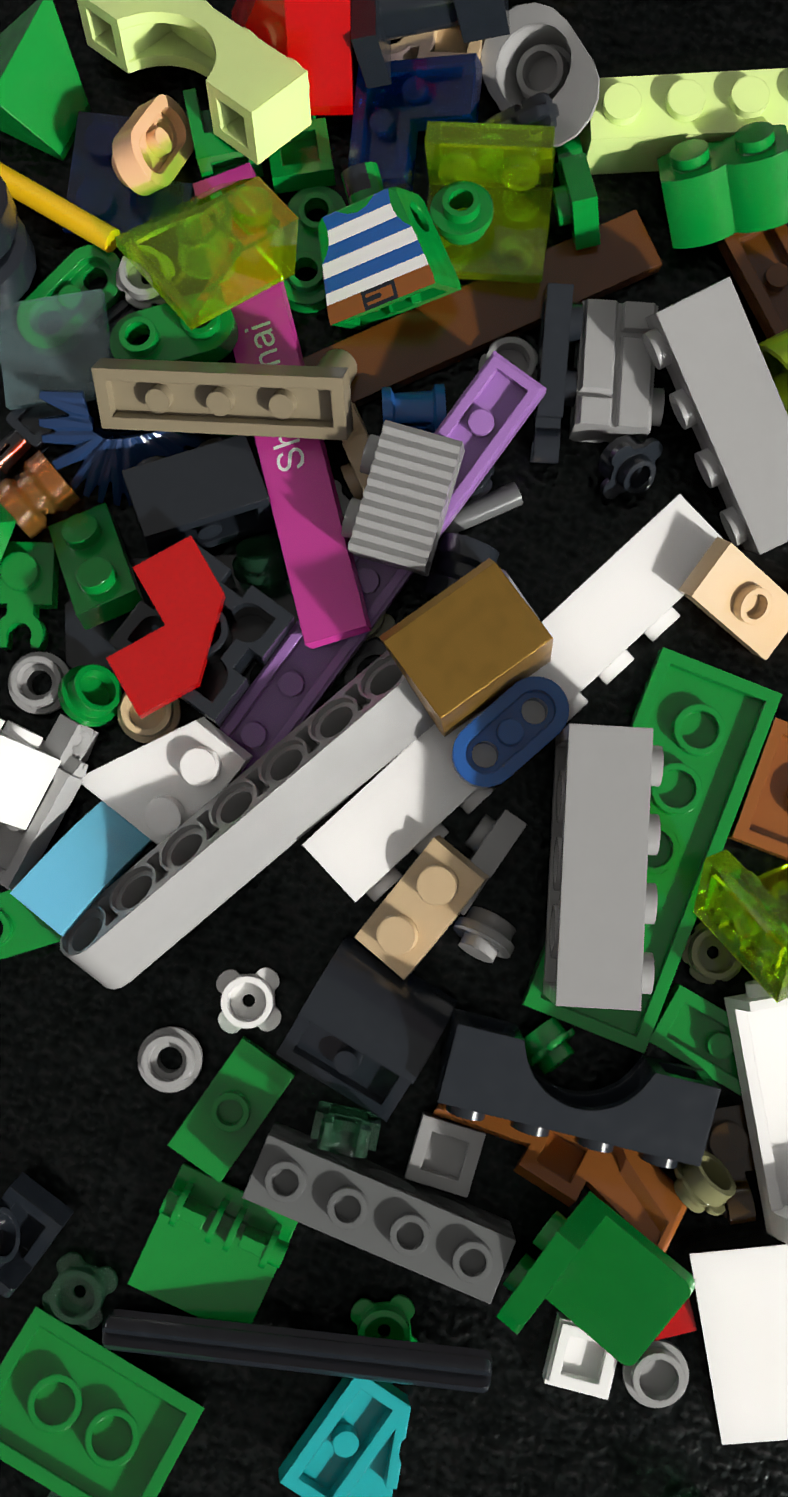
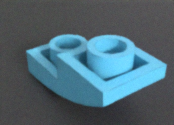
[10,801,152,937]

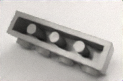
[643,277,788,555]

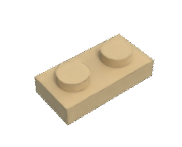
[355,835,489,980]

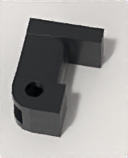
[351,0,510,89]

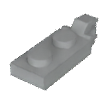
[0,714,99,891]

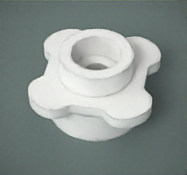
[216,967,282,1034]

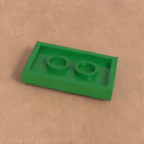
[0,1307,204,1497]

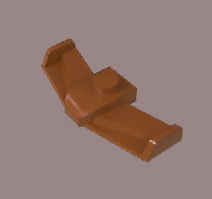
[432,1103,687,1253]

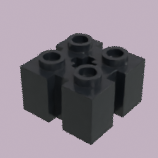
[109,544,295,728]

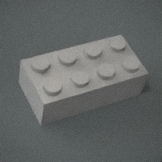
[543,723,664,1011]

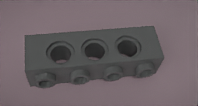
[242,1121,516,1304]

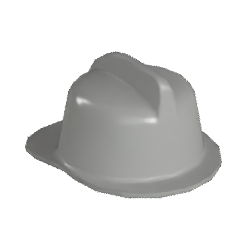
[481,2,600,149]

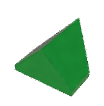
[0,0,91,161]

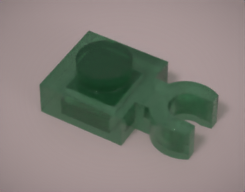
[311,1101,381,1158]

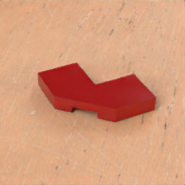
[106,535,225,719]

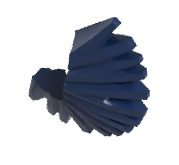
[39,390,206,506]

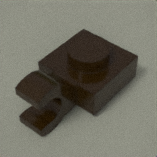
[705,1101,756,1225]

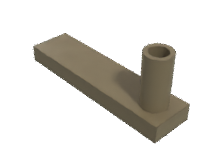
[91,349,357,440]

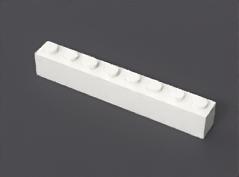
[302,494,723,902]

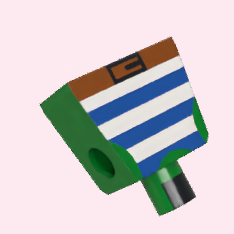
[318,162,461,330]

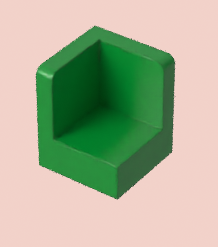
[183,88,264,180]

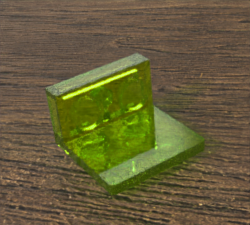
[425,121,555,283]
[693,849,788,1003]

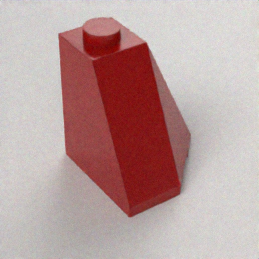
[232,0,353,116]

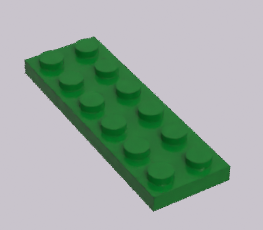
[521,647,782,1054]

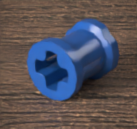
[381,384,446,433]

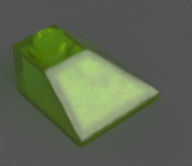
[115,176,299,330]

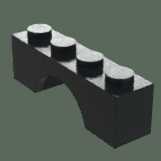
[434,1008,721,1169]

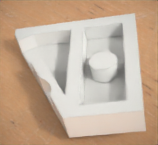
[82,717,253,845]

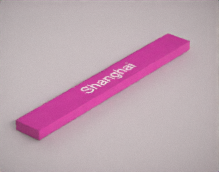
[193,163,372,649]

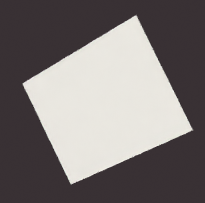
[690,1244,788,1445]

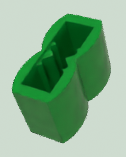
[657,121,788,249]

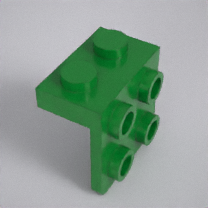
[496,1191,695,1366]

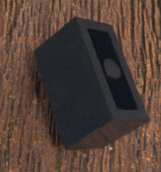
[122,435,272,557]

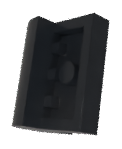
[276,934,458,1122]

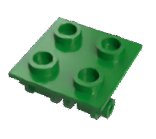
[128,1163,298,1324]

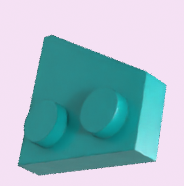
[278,1377,411,1497]

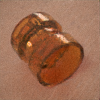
[0,450,81,539]

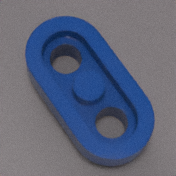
[452,676,569,788]

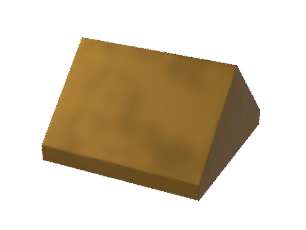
[379,558,553,737]

